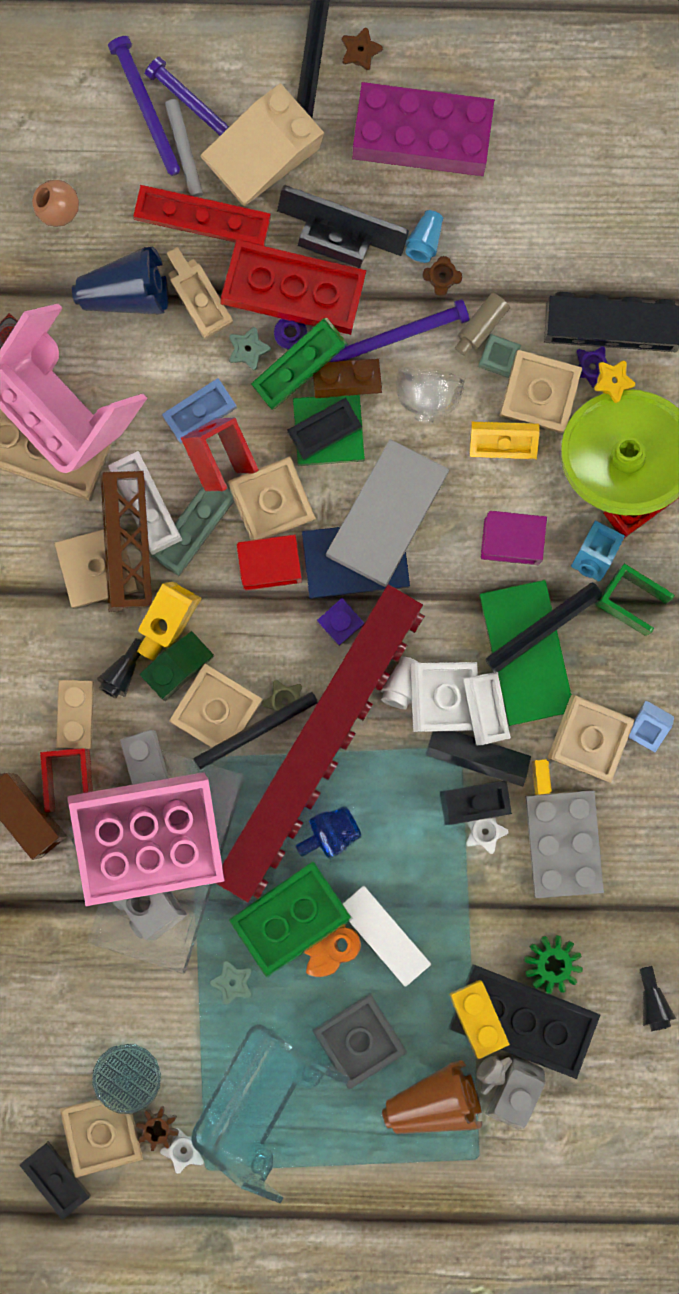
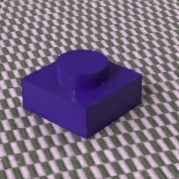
[317,598,364,646]

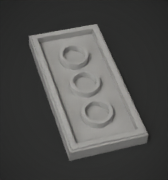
[326,439,449,587]

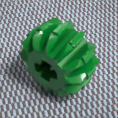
[524,935,583,994]

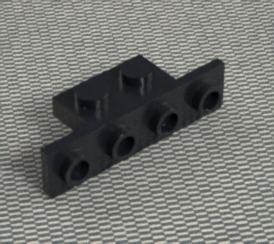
[277,185,409,268]

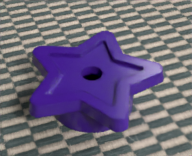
[577,346,610,389]

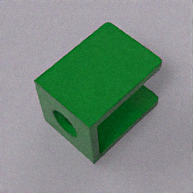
[596,563,675,636]

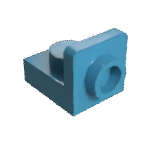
[571,520,625,581]

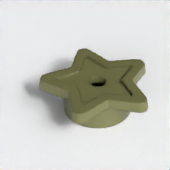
[262,680,305,713]

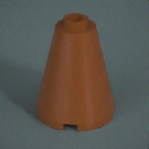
[382,1059,482,1134]

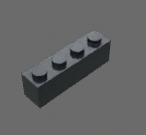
[544,292,679,353]

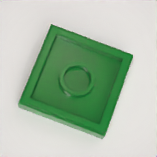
[293,395,365,466]

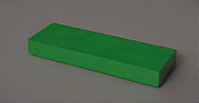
[251,318,348,410]

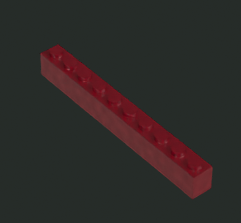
[215,584,425,903]

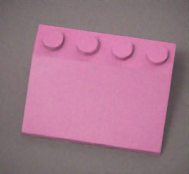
[67,772,224,906]

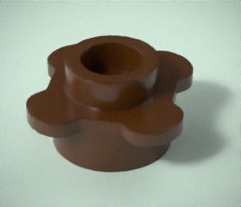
[422,256,462,296]

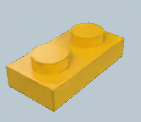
[469,421,540,459]
[449,980,510,1059]

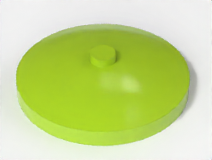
[561,389,679,515]

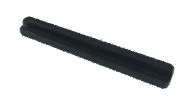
[297,0,330,118]
[486,582,602,673]

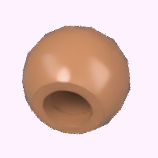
[32,180,79,227]

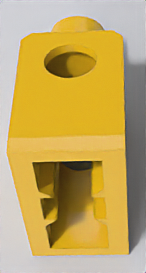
[137,581,202,661]

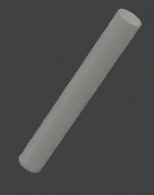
[165,99,203,197]

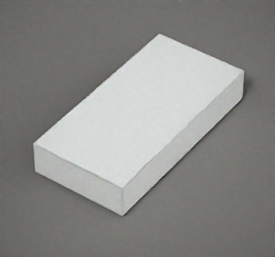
[463,672,511,745]

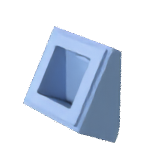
[629,701,674,752]

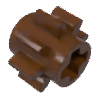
[136,1106,179,1151]

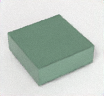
[478,334,521,378]

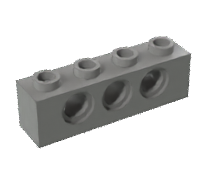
[68,826,188,940]

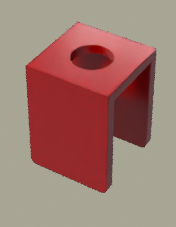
[181,417,259,491]
[237,534,302,591]
[40,748,93,813]

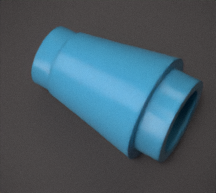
[405,210,444,263]

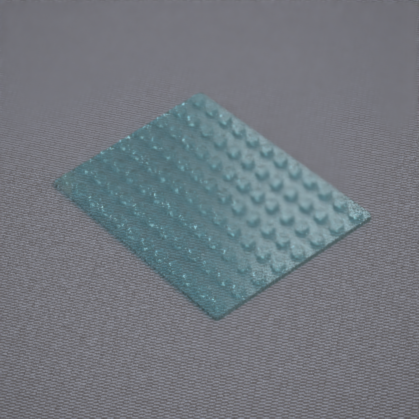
[191,748,480,1171]

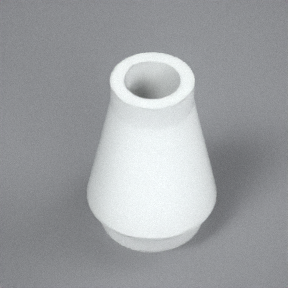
[381,656,419,709]

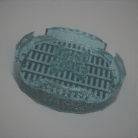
[92,1044,161,1114]

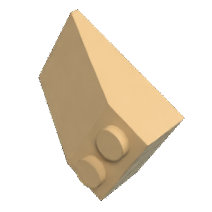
[201,83,324,206]

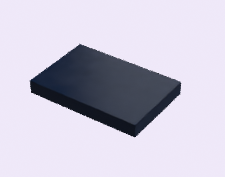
[302,527,410,599]

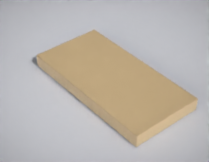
[0,409,112,501]

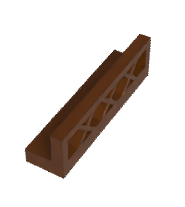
[100,471,152,612]

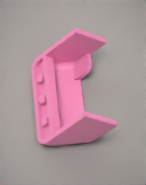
[0,304,147,473]

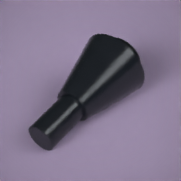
[97,638,142,699]
[639,966,676,1032]

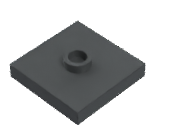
[312,993,407,1090]

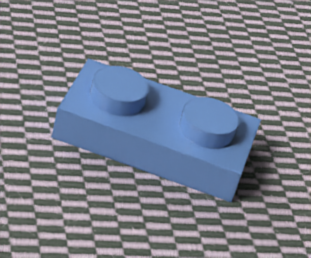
[162,378,237,444]

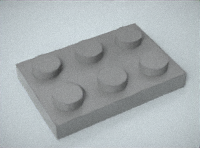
[525,791,604,898]

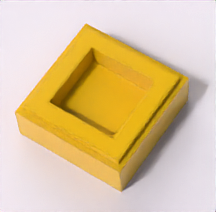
[532,759,552,795]

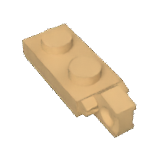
[166,247,233,340]

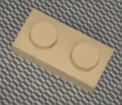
[56,680,94,749]

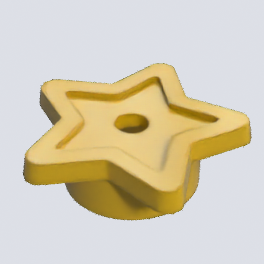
[594,360,635,403]

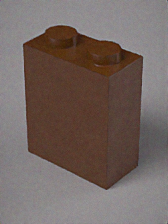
[0,773,68,860]

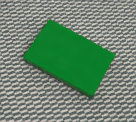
[229,861,353,978]

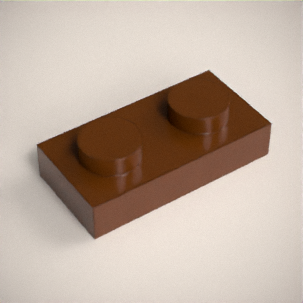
[313,358,382,398]

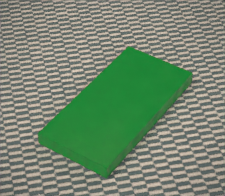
[479,580,572,726]

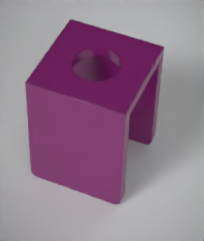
[481,511,547,566]

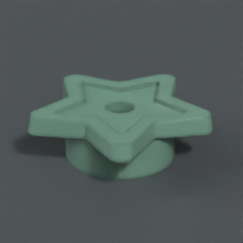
[229,327,271,370]
[209,960,253,1005]

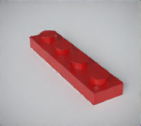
[133,185,271,246]

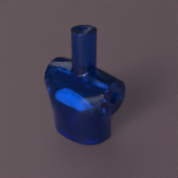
[296,806,362,859]

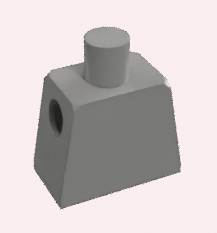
[485,1054,545,1129]

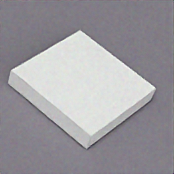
[410,662,478,732]

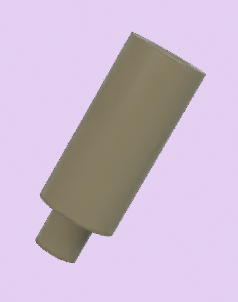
[455,293,510,356]

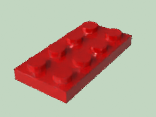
[220,240,367,335]

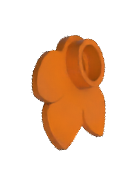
[305,925,361,977]

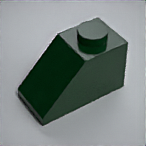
[139,631,215,702]

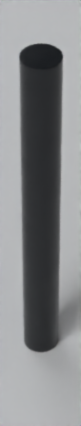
[193,692,318,770]

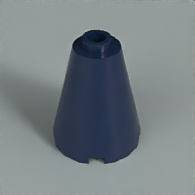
[72,246,169,315]

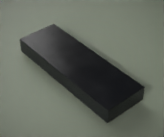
[425,731,531,787]

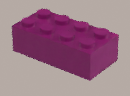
[352,82,495,177]

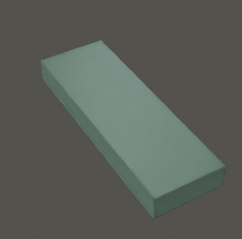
[151,486,234,577]

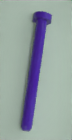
[108,36,180,176]
[144,56,229,136]
[329,299,470,362]

